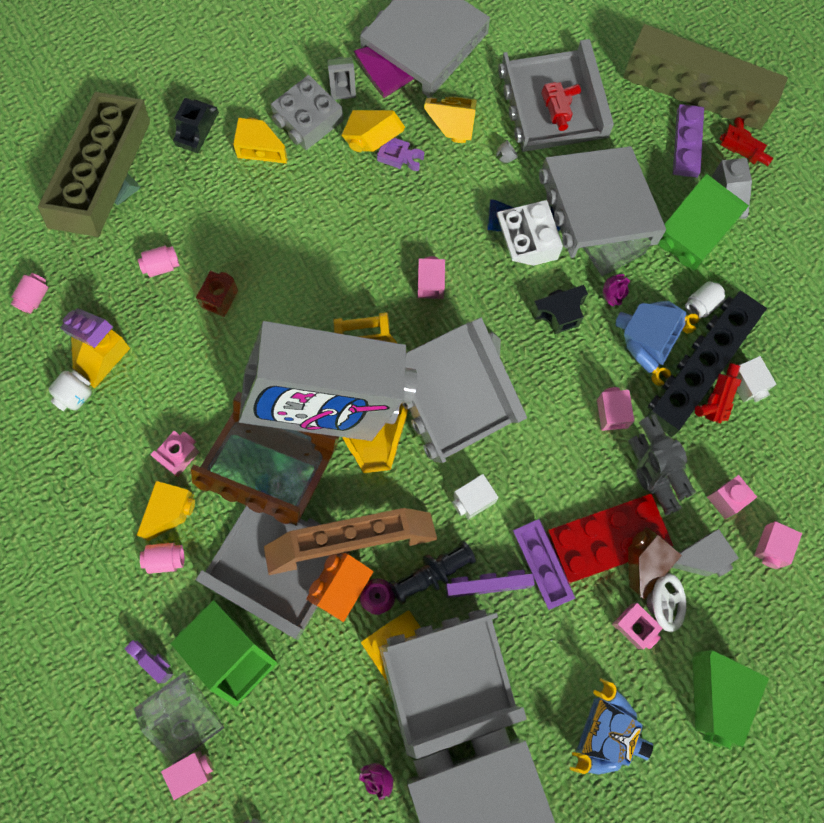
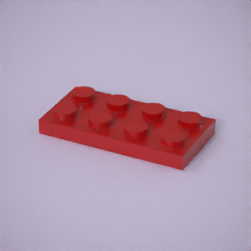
[547,494,673,584]

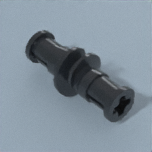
[389,540,476,605]

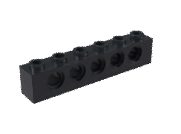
[646,290,767,437]

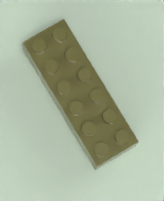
[623,24,788,130]
[38,92,150,237]

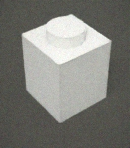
[737,356,776,403]
[452,474,499,520]

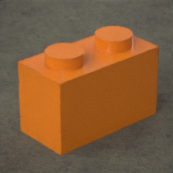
[306,552,374,622]

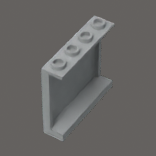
[360,0,490,98]
[498,39,614,152]
[539,146,666,258]
[402,317,527,463]
[196,491,350,640]
[379,609,527,759]

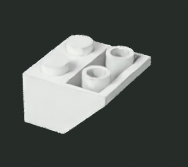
[497,200,563,266]

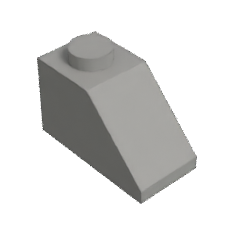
[327,57,356,100]
[712,158,752,219]
[672,529,739,577]

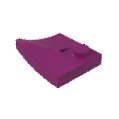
[354,47,415,98]

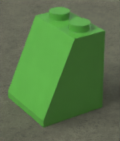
[658,174,749,271]
[170,600,278,707]
[692,650,769,750]

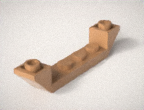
[264,508,437,575]

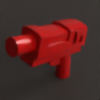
[541,82,581,131]
[719,117,773,166]
[695,363,741,424]

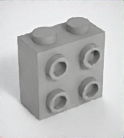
[271,75,343,150]

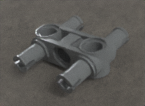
[628,414,696,515]

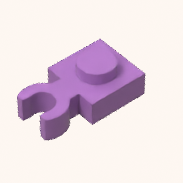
[377,138,425,171]
[124,640,174,683]

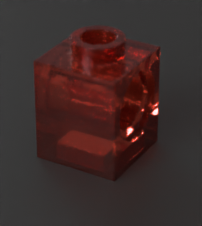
[196,270,238,317]

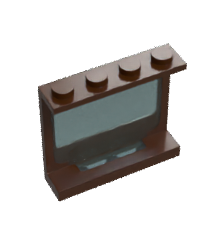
[191,391,339,526]

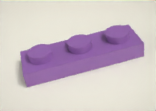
[673,104,704,178]
[60,308,113,348]
[513,519,576,610]
[445,570,535,598]

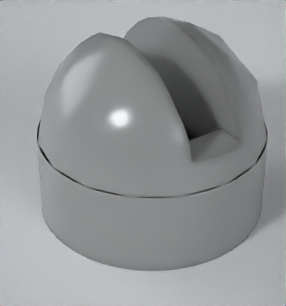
[496,140,518,163]

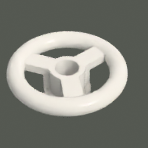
[647,573,686,632]

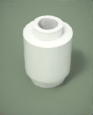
[685,281,725,319]

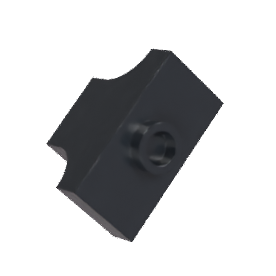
[173,98,219,154]
[531,285,588,334]

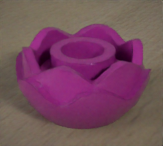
[602,274,630,307]
[360,578,395,615]
[359,763,393,800]

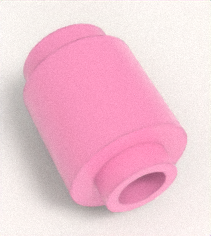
[138,245,180,277]
[11,273,49,314]
[140,543,185,574]

